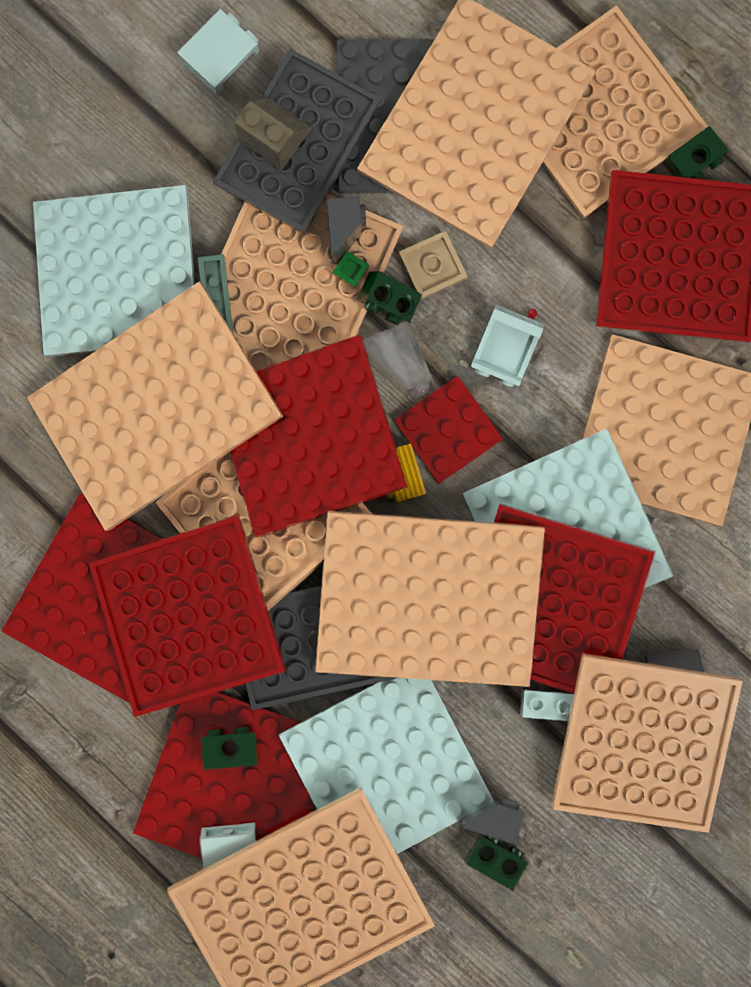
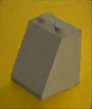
[234,98,312,171]

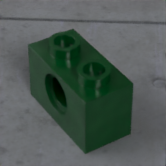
[664,126,728,179]
[201,727,259,770]

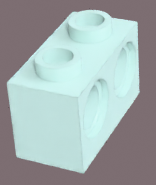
[520,689,574,721]

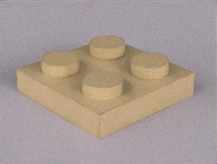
[399,230,468,300]

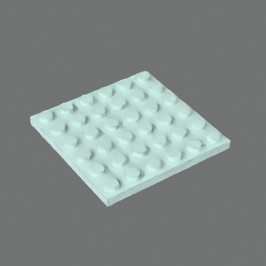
[33,185,195,357]
[463,429,674,588]
[279,678,494,854]

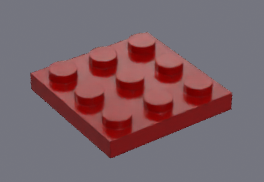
[394,376,503,485]

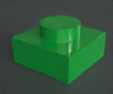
[333,251,369,289]

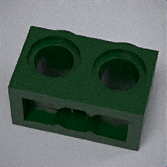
[357,271,422,325]
[464,833,528,891]

